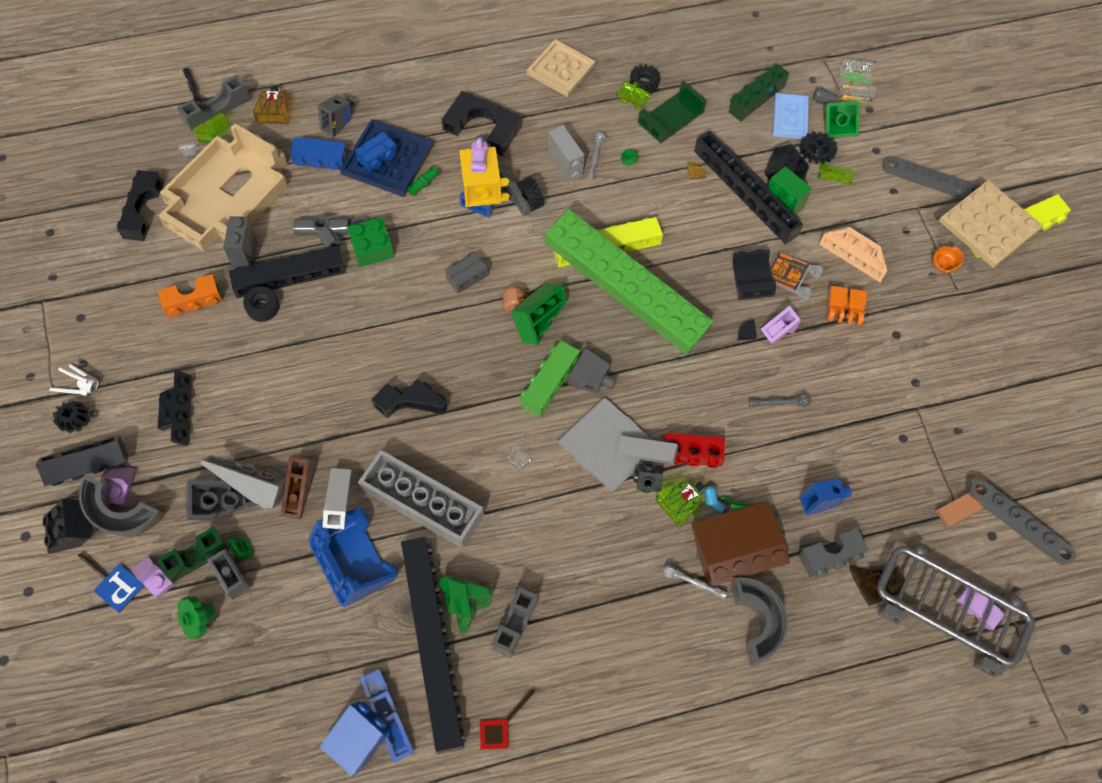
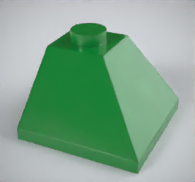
[825,99,860,138]

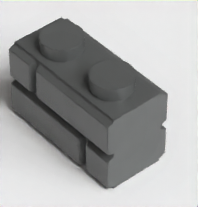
[445,253,488,294]
[207,549,250,600]

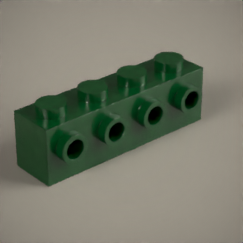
[729,64,789,122]

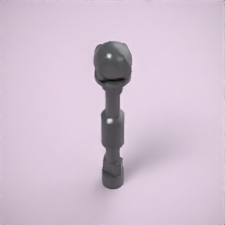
[749,394,811,407]

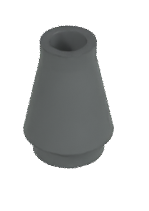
[812,87,839,104]

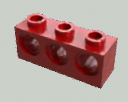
[664,433,725,468]

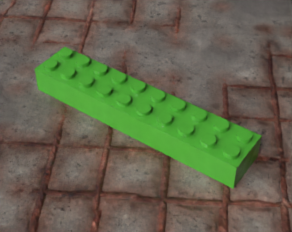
[544,209,714,355]

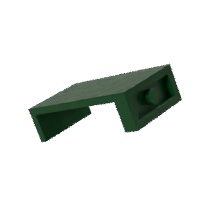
[638,81,707,144]

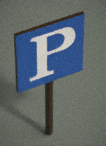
[78,553,145,613]

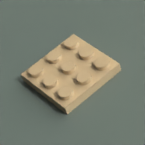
[527,39,596,97]

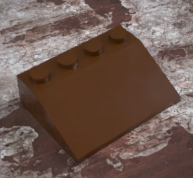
[691,501,790,586]

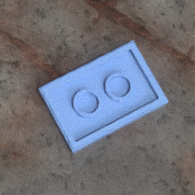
[773,93,809,139]

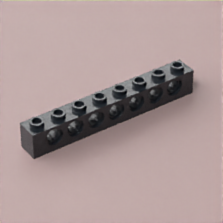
[694,131,803,245]

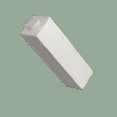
[323,468,351,529]

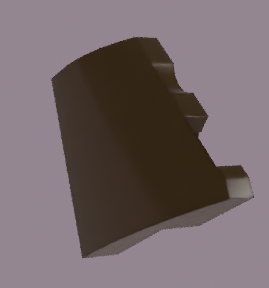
[850,565,905,606]

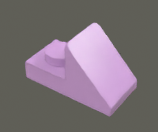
[761,306,802,344]
[103,467,135,507]
[131,556,174,599]

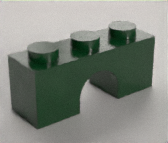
[156,526,229,583]

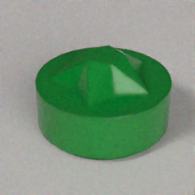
[620,149,639,165]

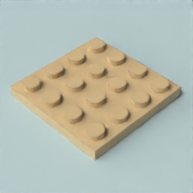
[939,180,1043,268]

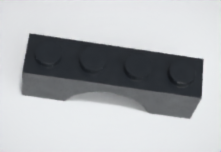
[117,170,163,241]

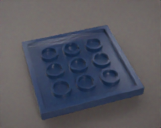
[340,119,433,197]

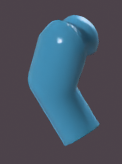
[704,485,726,514]

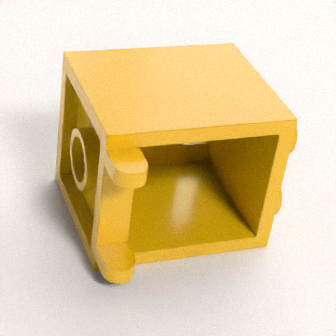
[459,147,509,207]

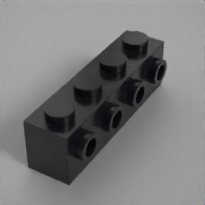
[36,434,128,486]

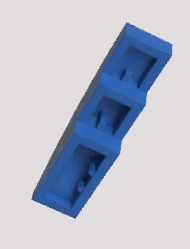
[359,669,414,763]

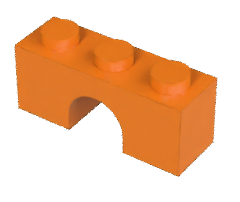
[158,274,222,318]

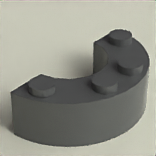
[79,475,165,536]
[731,578,788,667]

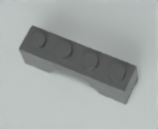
[177,75,250,131]

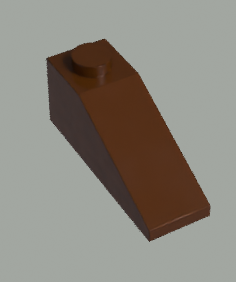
[280,454,316,519]

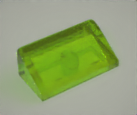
[817,163,854,185]

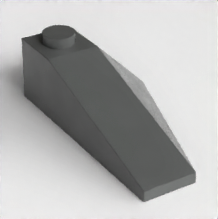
[185,480,258,520]

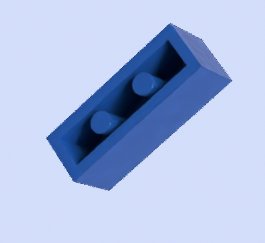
[290,137,348,170]

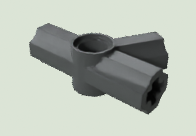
[293,215,350,248]

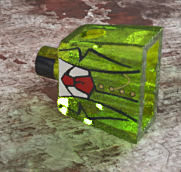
[655,479,706,529]

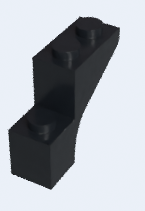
[371,379,447,419]

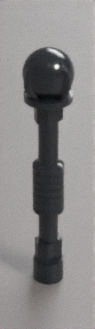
[183,68,203,103]

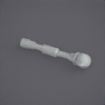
[587,131,606,180]
[663,564,727,599]

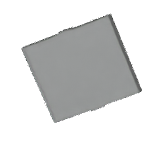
[557,397,652,492]

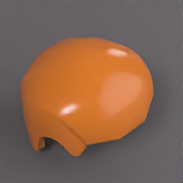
[932,246,964,273]

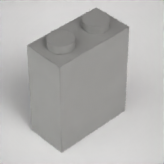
[548,125,584,183]

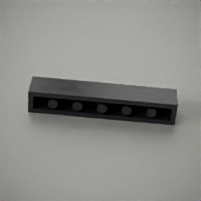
[229,246,345,298]

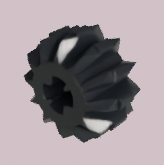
[52,399,89,434]

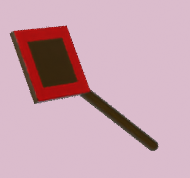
[480,690,535,750]

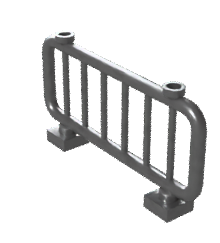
[877,546,1035,677]

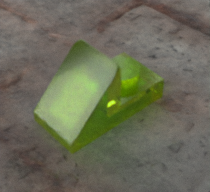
[192,112,230,143]

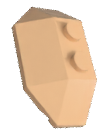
[820,227,887,282]

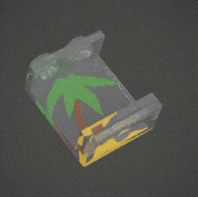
[838,57,876,103]

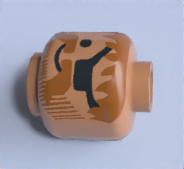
[503,286,526,313]

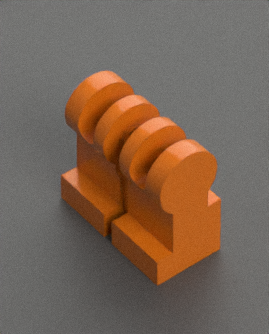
[826,286,867,326]

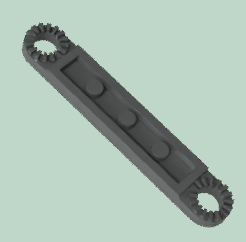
[475,134,531,216]
[882,156,980,199]
[968,479,1076,565]

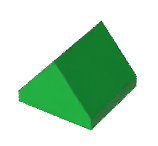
[228,537,254,563]

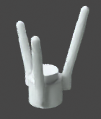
[49,364,99,396]

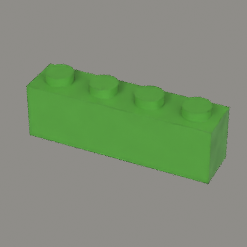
[520,340,580,418]

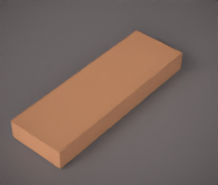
[936,487,985,528]

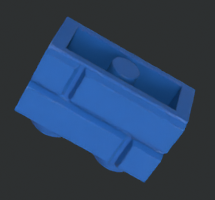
[355,132,397,172]

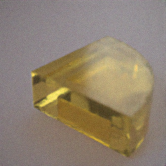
[687,162,706,180]

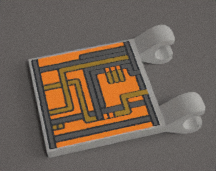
[770,252,823,300]

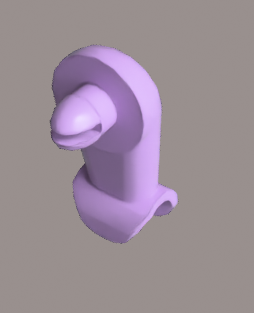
[471,138,488,173]

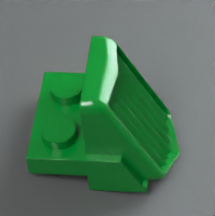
[439,576,492,633]

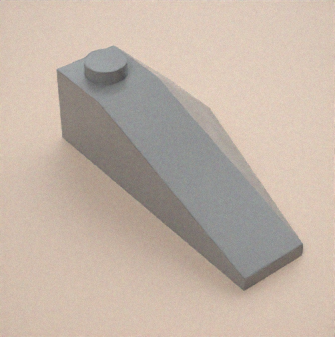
[201,455,287,509]

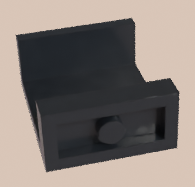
[732,249,776,300]

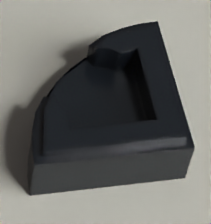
[737,320,757,340]

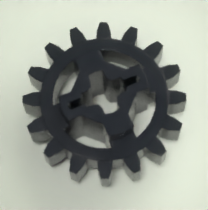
[799,131,838,165]

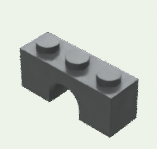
[798,528,869,577]
[491,587,538,658]

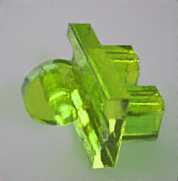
[616,81,651,111]

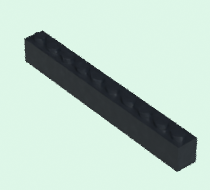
[401,537,466,755]

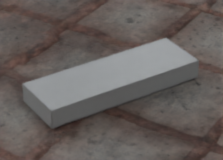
[616,436,678,465]

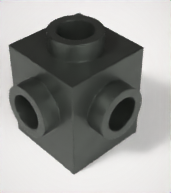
[633,463,663,493]

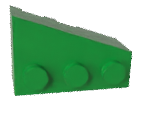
[511,283,568,345]

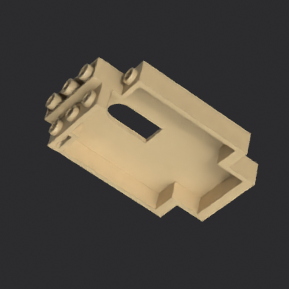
[158,123,288,251]

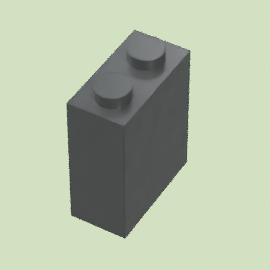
[223,216,258,270]

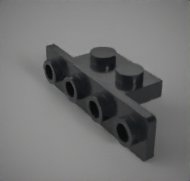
[157,370,192,447]

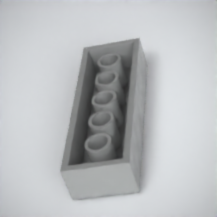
[358,450,484,549]

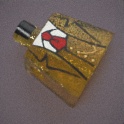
[253,85,289,124]

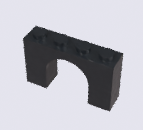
[442,91,522,156]

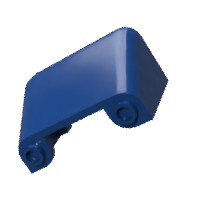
[309,507,398,607]

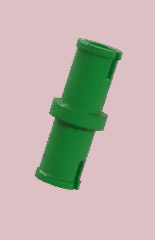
[407,166,439,197]

